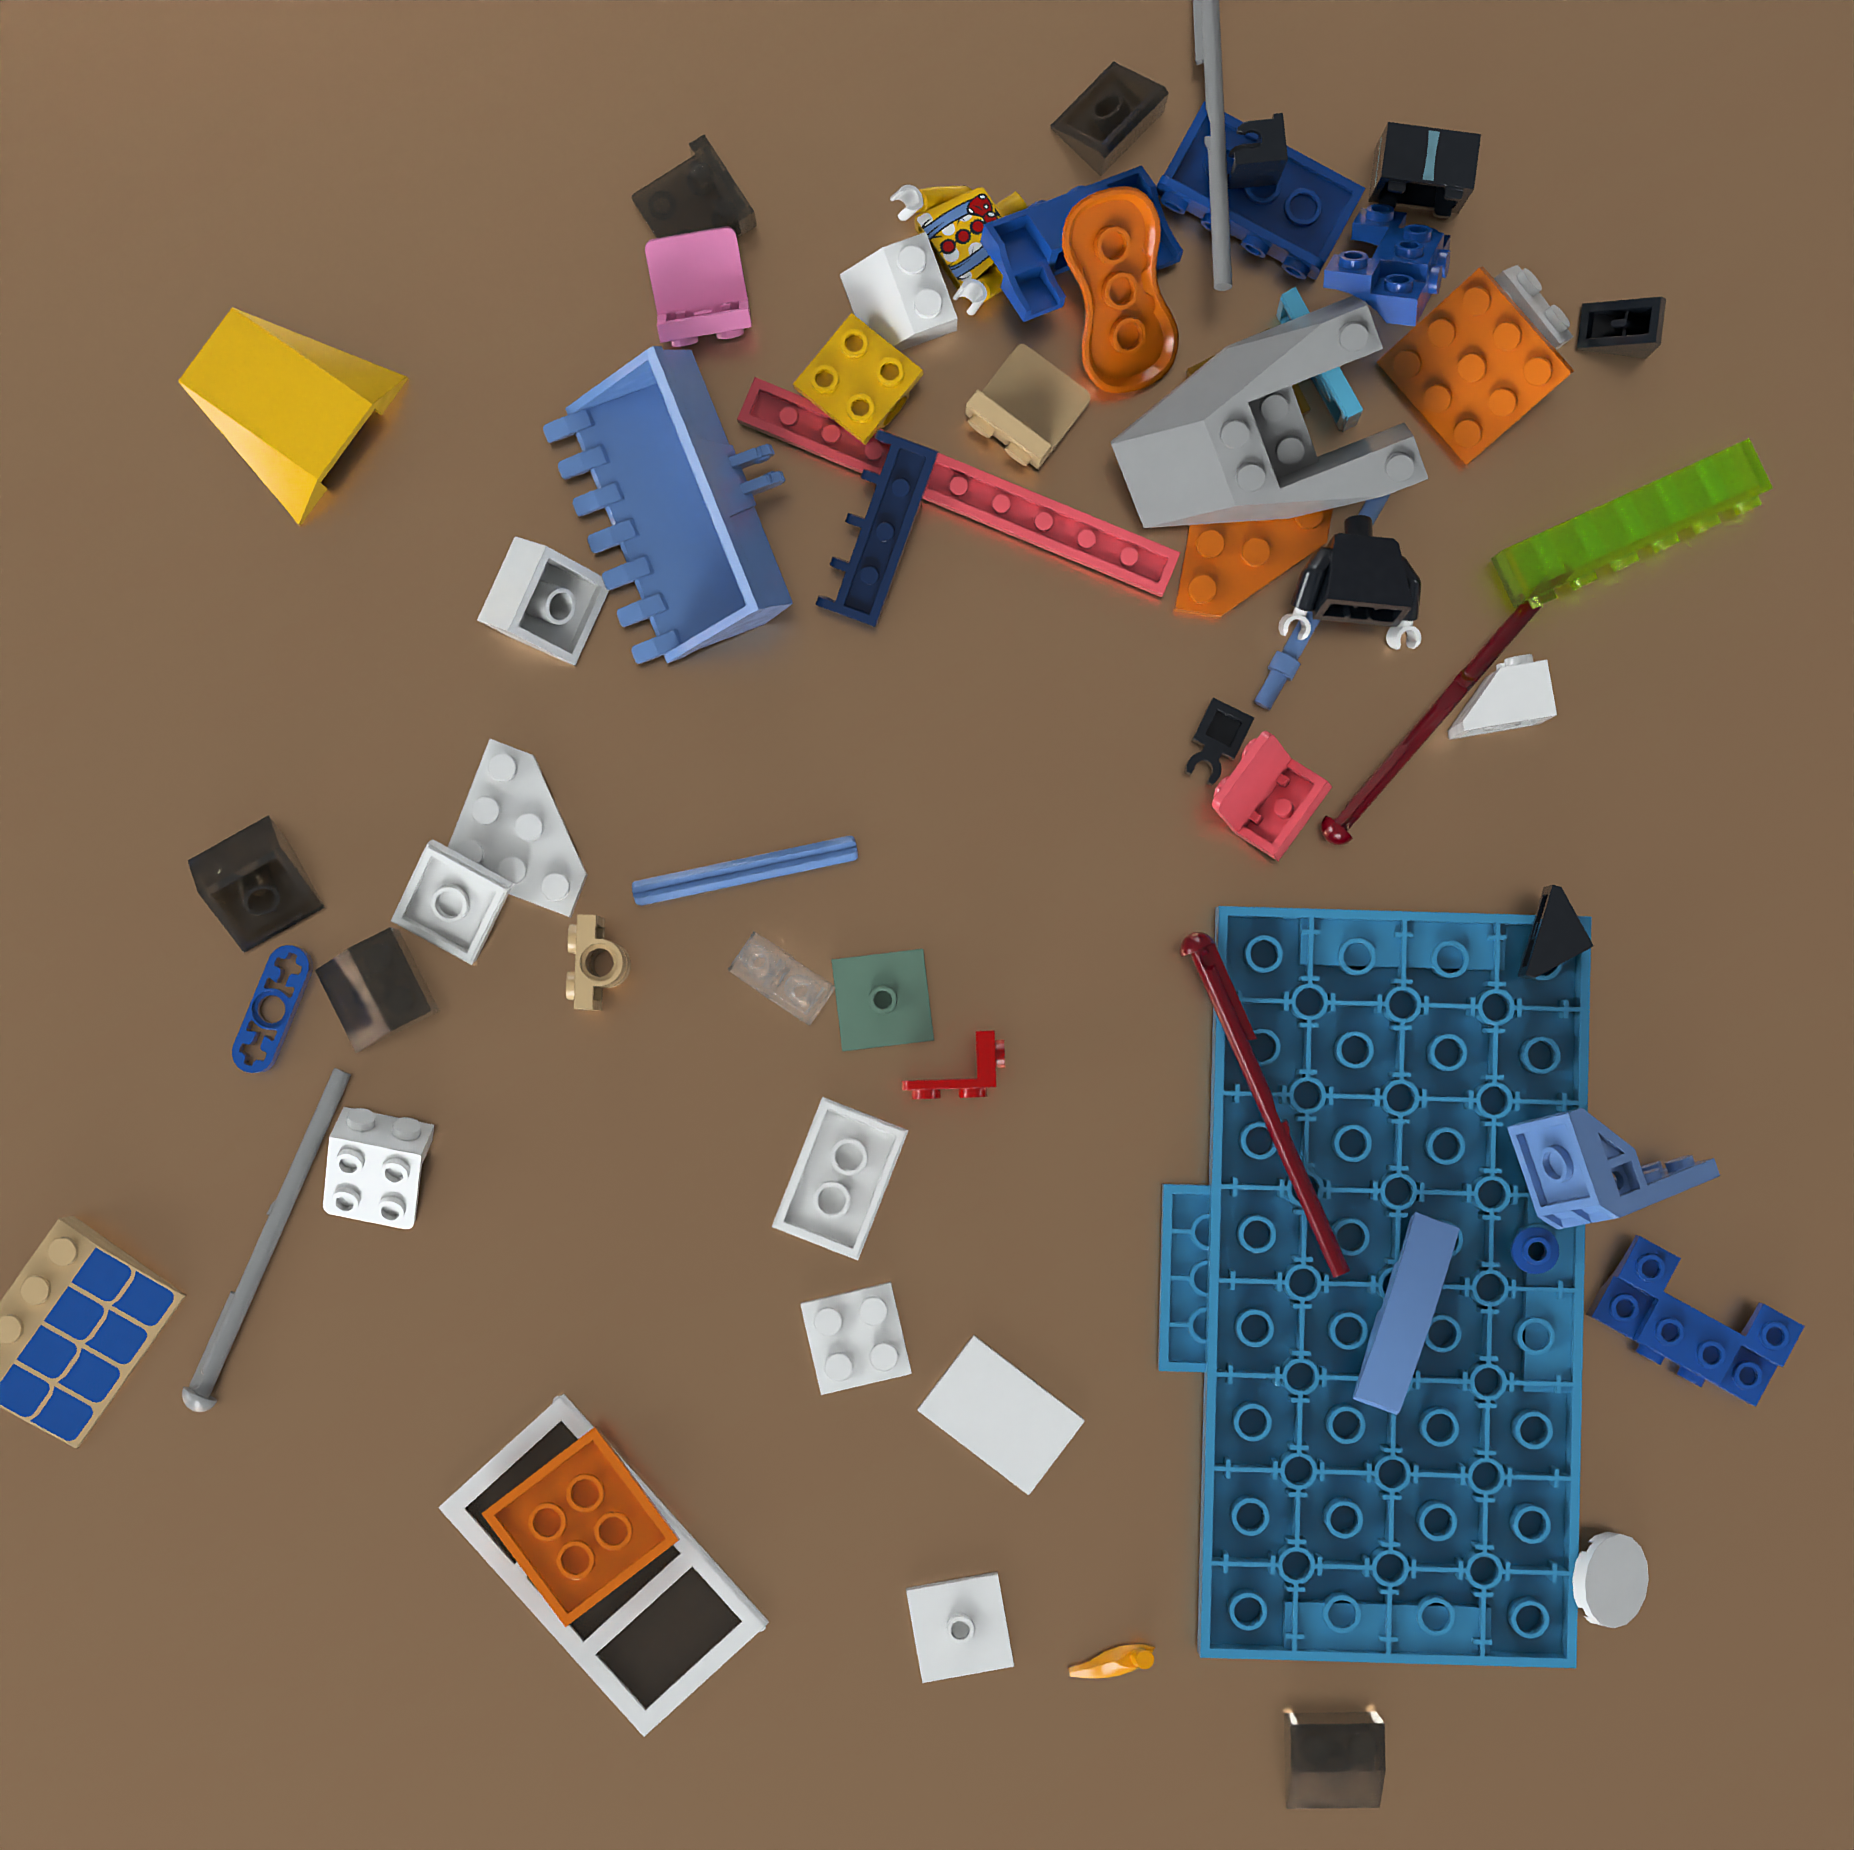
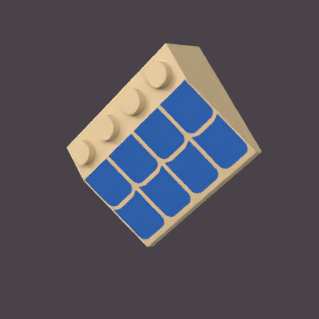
[0,1216,186,1449]

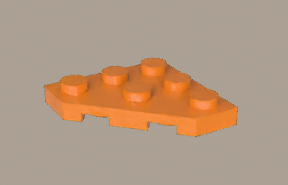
[1174,508,1333,619]

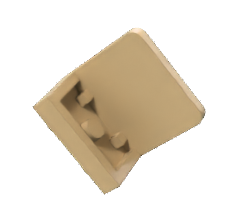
[965,344,1090,470]

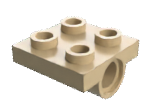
[566,914,631,1011]

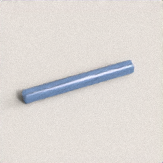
[632,836,858,906]

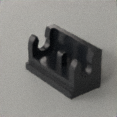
[1227,113,1288,189]

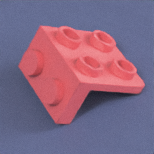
[1212,731,1332,862]

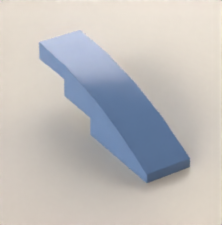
[1352,1212,1460,1415]

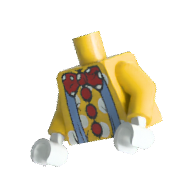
[890,185,1028,315]

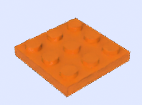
[1376,266,1574,466]
[481,1426,680,1628]

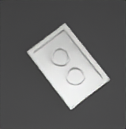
[772,1097,909,1260]
[918,1335,1085,1495]

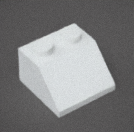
[840,232,958,351]
[477,536,609,666]
[1447,654,1557,740]

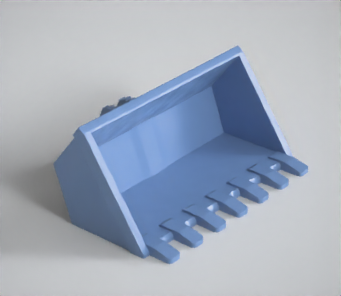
[543,346,793,664]

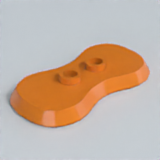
[1062,186,1179,393]

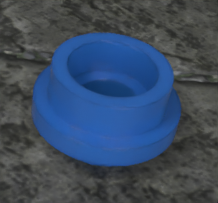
[1511,1227,1559,1274]

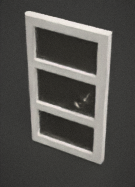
[438,1394,769,1737]

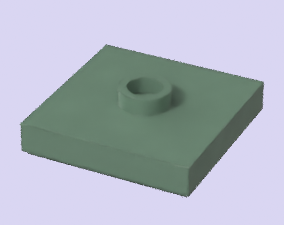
[831,949,934,1051]

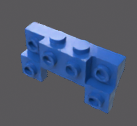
[980,165,1183,322]
[1323,204,1451,326]
[1586,1235,1805,1407]

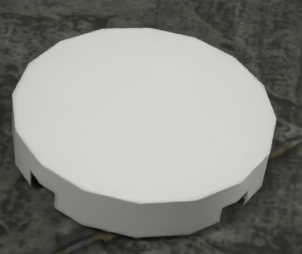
[1572,1532,1649,1628]

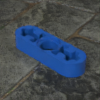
[232,945,313,1073]

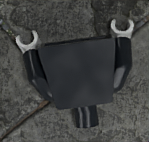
[1279,515,1422,650]

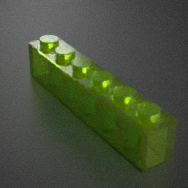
[1491,438,1773,610]

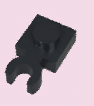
[1185,698,1254,786]

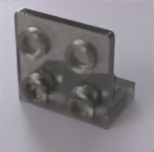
[632,135,757,238]

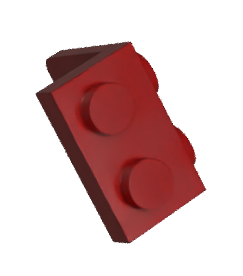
[902,1030,1005,1099]

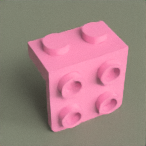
[645,226,752,347]

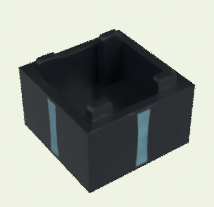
[1368,122,1481,218]

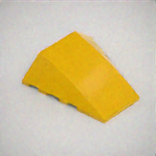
[178,307,409,526]

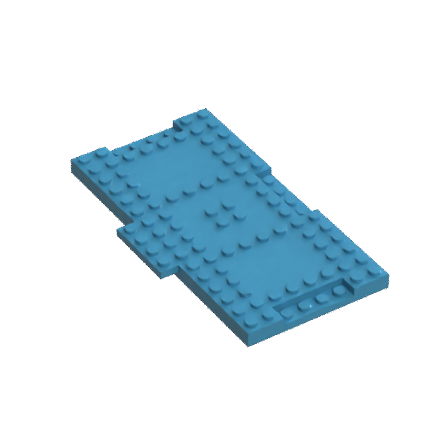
[1158,906,1592,1668]

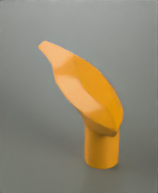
[1068,1644,1155,1678]

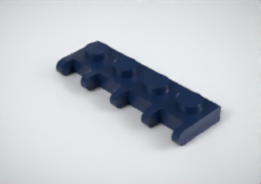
[816,429,939,627]

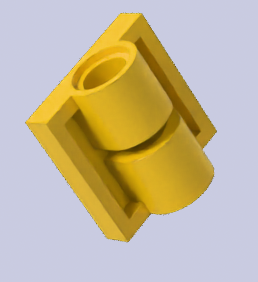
[793,313,924,445]

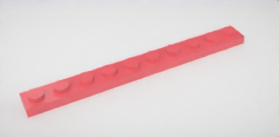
[737,377,1181,597]

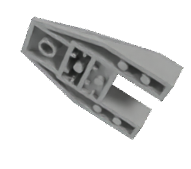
[1111,296,1429,528]

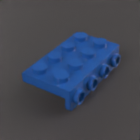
[1156,101,1366,280]

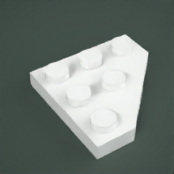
[448,739,588,917]

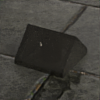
[1050,61,1169,176]

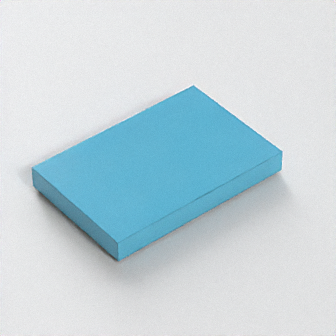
[1276,287,1363,432]

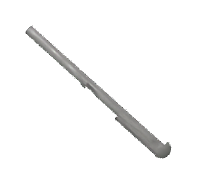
[1193,0,1232,291]
[182,1068,351,1412]

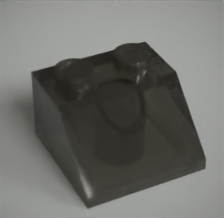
[188,815,324,952]
[315,927,440,1053]
[1284,1712,1386,1809]

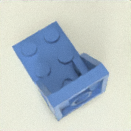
[1507,1108,1720,1229]

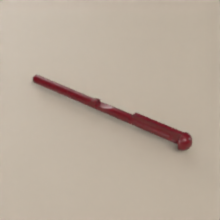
[1321,562,1571,845]
[1180,932,1350,1278]

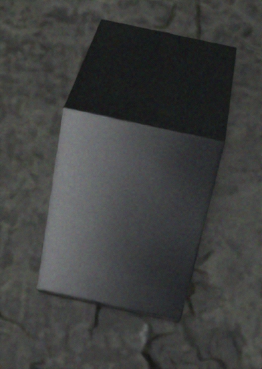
[1577,297,1666,359]
[1518,885,1593,979]

